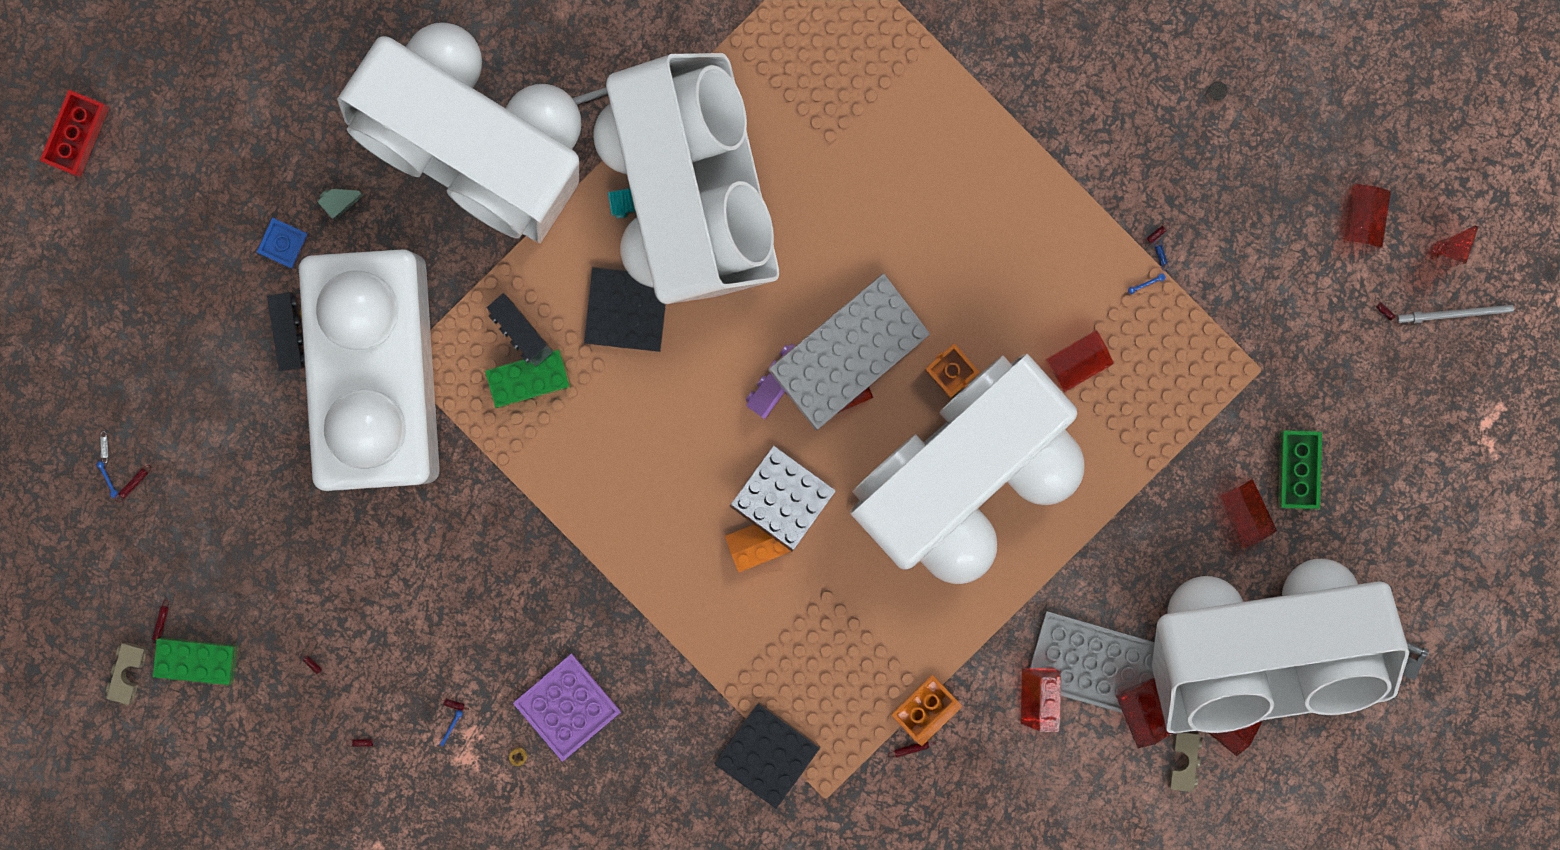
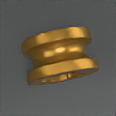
[509,747,527,766]

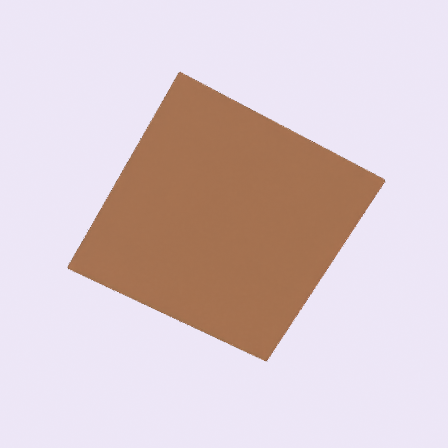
[430,0,1261,798]

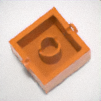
[925,343,980,398]

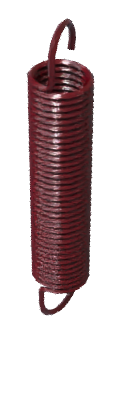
[115,465,151,503]
[152,600,169,648]
[888,741,936,758]

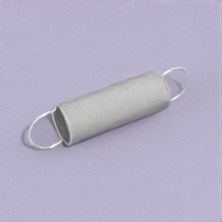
[100,431,108,463]

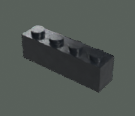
[267,292,305,372]
[486,293,554,366]

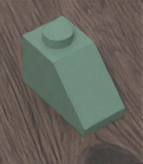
[317,189,364,220]

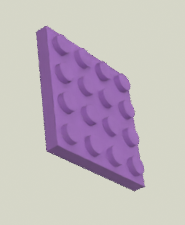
[513,653,621,762]

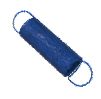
[1154,240,1169,271]

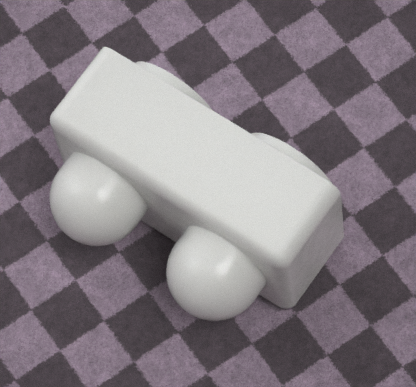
[337,23,581,243]
[593,53,779,304]
[299,249,439,491]
[849,354,1085,584]
[1152,559,1409,733]

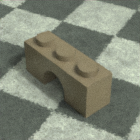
[106,642,148,705]
[1168,732,1203,792]

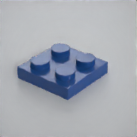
[257,218,308,269]

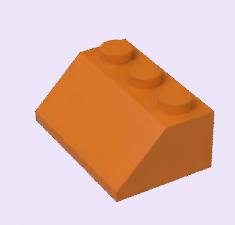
[725,524,791,573]
[891,675,963,746]

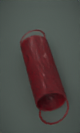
[1143,223,1170,246]
[1373,300,1398,323]
[301,654,324,676]
[440,699,469,711]
[346,739,379,747]

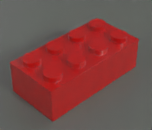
[39,90,110,177]

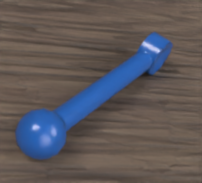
[1128,274,1166,294]
[96,461,119,498]
[439,710,463,746]

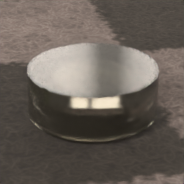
[1208,81,1228,101]

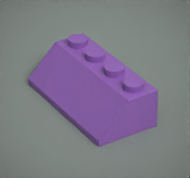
[746,343,795,419]

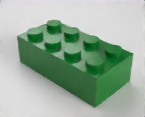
[485,350,571,408]
[1277,431,1322,509]
[153,637,238,685]

